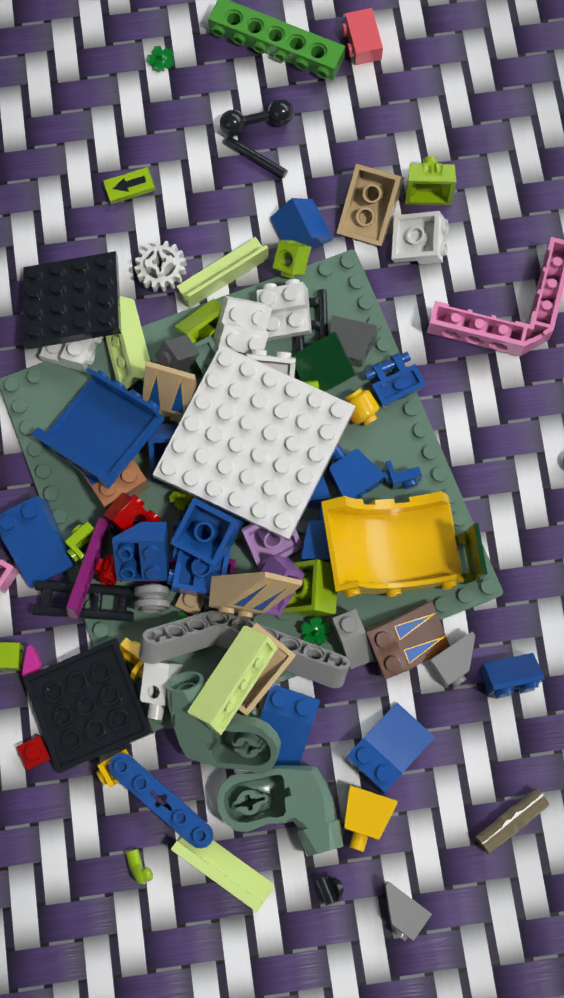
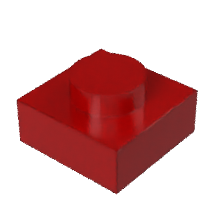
[17,735,52,771]

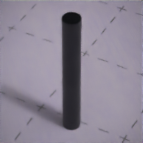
[225,136,288,178]

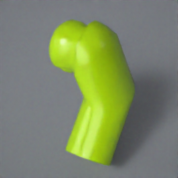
[126,849,153,885]

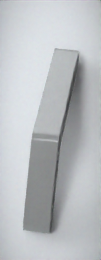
[139,609,350,688]

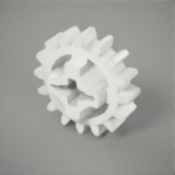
[135,241,187,292]

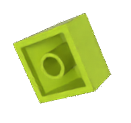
[175,298,223,349]
[282,559,337,617]

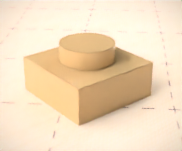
[175,593,209,616]

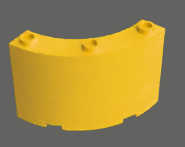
[321,491,464,597]

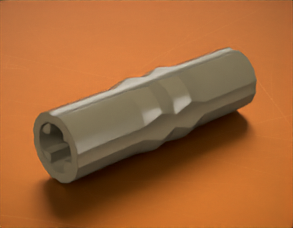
[475,788,549,855]

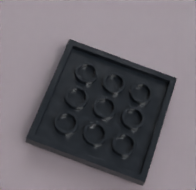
[23,251,121,349]
[22,638,154,774]

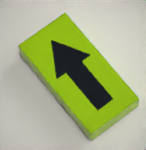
[103,167,155,205]

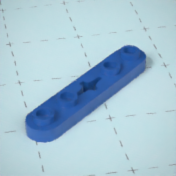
[109,753,214,849]

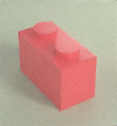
[342,8,383,65]

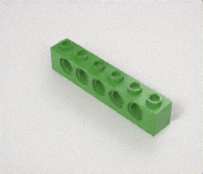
[208,0,345,81]

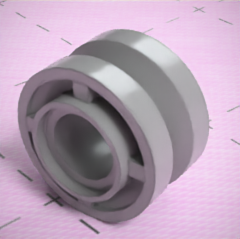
[134,584,170,613]

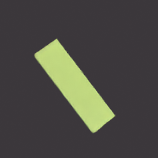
[176,237,269,308]
[105,296,151,390]
[188,626,278,735]
[171,837,274,912]

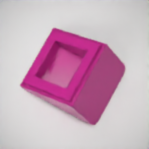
[22,645,43,677]

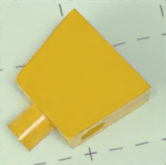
[343,785,398,852]

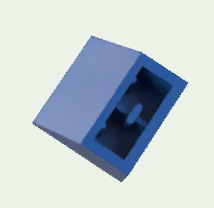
[112,522,170,581]
[480,653,545,699]

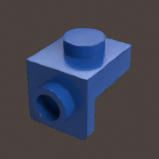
[382,460,422,490]

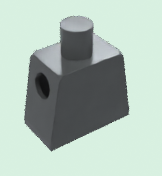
[330,315,378,367]

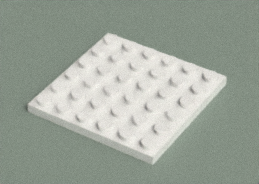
[152,345,355,541]

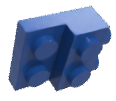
[167,546,231,596]

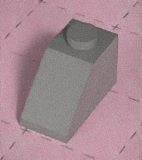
[331,609,374,670]
[429,631,475,688]
[384,881,432,941]

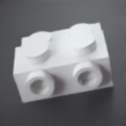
[391,211,449,264]
[257,279,312,341]
[213,296,273,356]
[39,337,103,373]

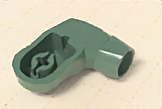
[166,671,281,773]
[217,765,343,856]

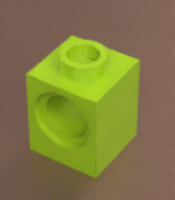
[273,240,311,278]

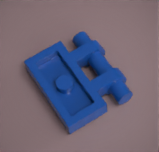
[364,352,426,408]

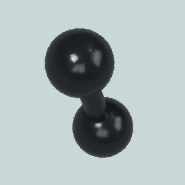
[220,99,294,137]

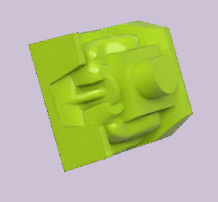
[405,156,456,205]

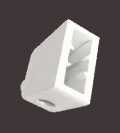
[140,661,183,720]

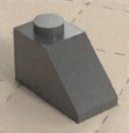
[155,334,200,372]

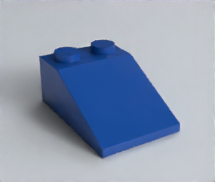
[0,496,75,588]
[260,684,320,766]
[345,703,435,794]

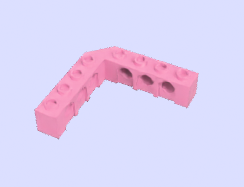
[427,237,564,356]

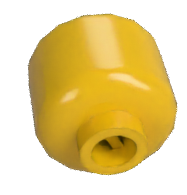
[345,388,380,426]

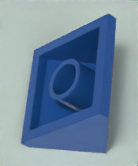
[270,198,333,258]

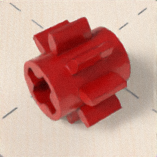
[94,555,122,586]

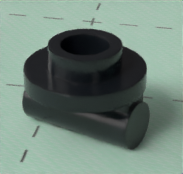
[316,876,344,906]

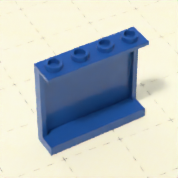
[32,367,165,489]

